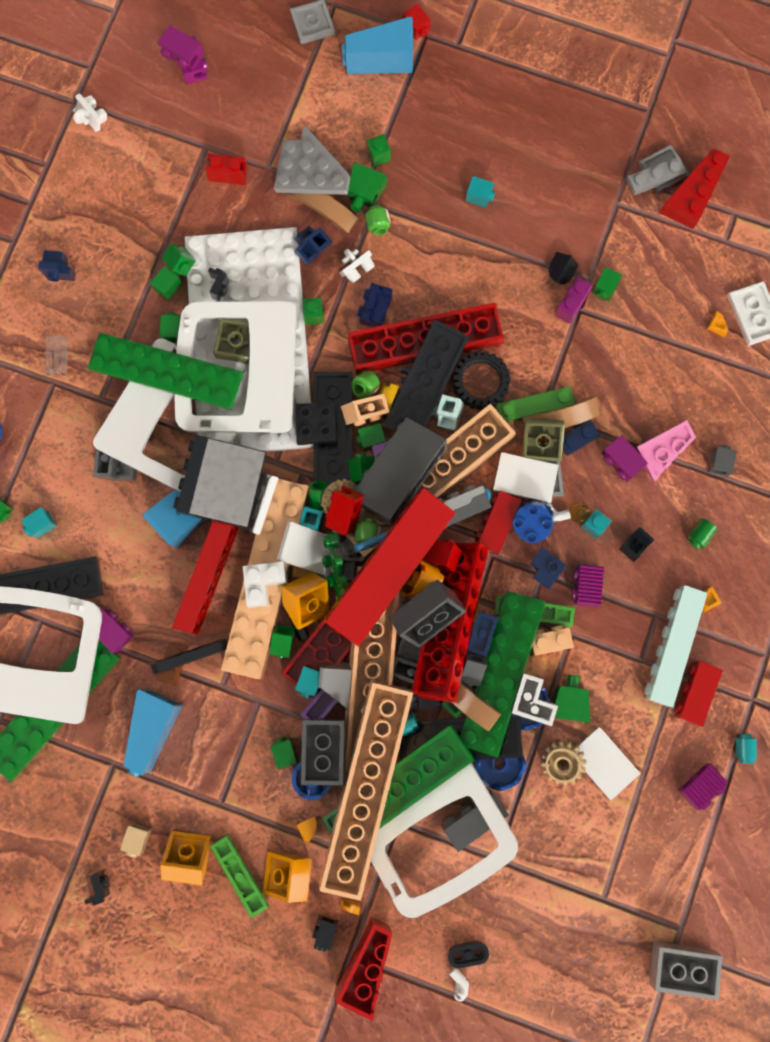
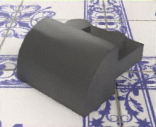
[93,449,137,482]
[393,638,421,683]

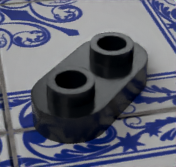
[448,941,489,968]

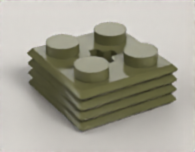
[213,318,250,364]
[523,418,565,461]

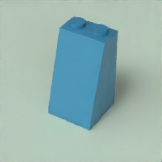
[342,17,413,74]
[142,490,208,549]
[123,688,183,777]

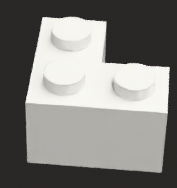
[243,561,288,608]
[512,673,558,726]

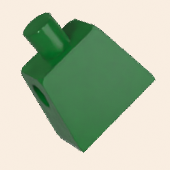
[348,163,387,212]
[552,675,590,723]

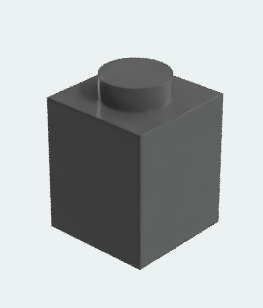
[708,445,737,477]
[461,651,487,687]

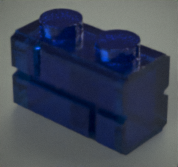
[357,283,393,328]

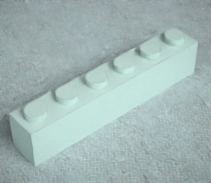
[644,585,707,708]

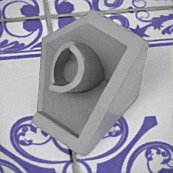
[332,530,364,561]
[318,662,352,709]

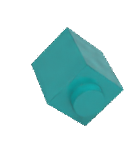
[466,176,496,208]
[299,506,324,532]
[21,507,57,539]
[580,509,612,539]
[295,666,320,699]

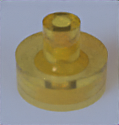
[569,502,590,522]

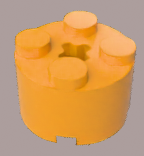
[399,560,444,599]

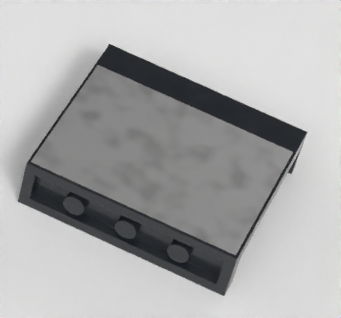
[173,435,266,531]

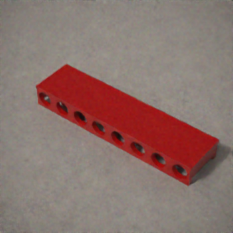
[348,302,505,374]
[323,488,456,647]
[172,521,239,635]
[411,542,489,703]
[281,620,351,698]

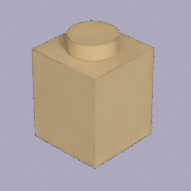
[120,823,152,858]

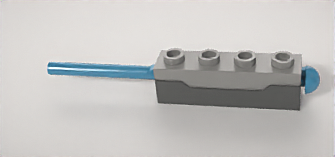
[354,484,492,552]

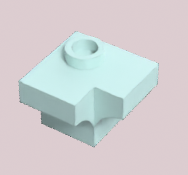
[432,394,464,432]

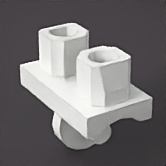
[73,94,107,132]
[339,249,375,283]

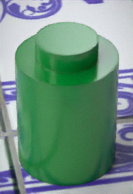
[309,481,328,511]
[687,518,717,550]

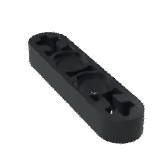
[150,639,227,674]

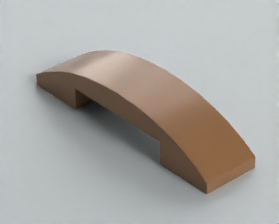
[286,193,358,234]
[522,396,600,428]
[451,682,501,731]

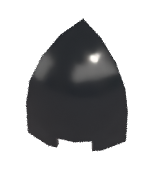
[549,252,579,284]

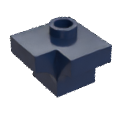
[294,226,332,266]
[38,250,76,282]
[530,548,566,590]

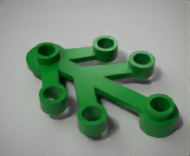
[322,532,348,601]

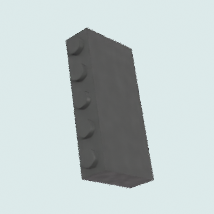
[353,417,448,526]

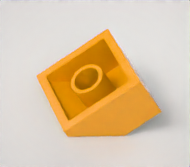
[281,572,329,630]
[161,831,211,886]
[262,851,312,903]

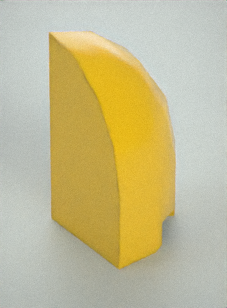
[377,383,399,418]

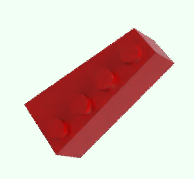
[659,148,730,229]
[334,917,392,1021]

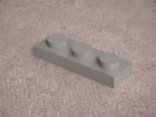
[626,157,687,195]

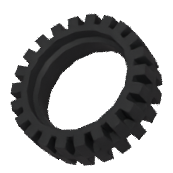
[453,351,510,410]

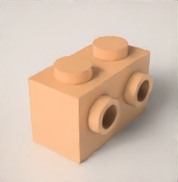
[341,394,389,426]
[531,625,574,656]

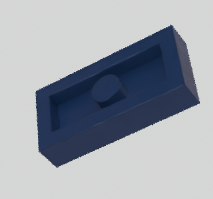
[563,419,601,456]
[467,612,498,657]

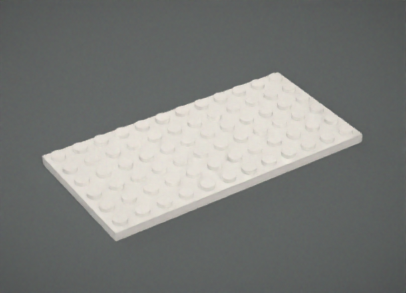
[185,227,314,452]

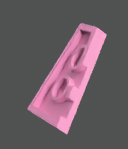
[635,420,696,482]

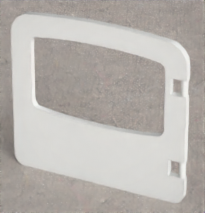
[175,301,297,433]
[93,338,248,492]
[0,587,102,724]
[371,763,518,918]

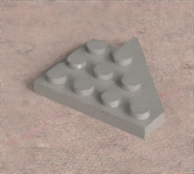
[274,127,350,195]

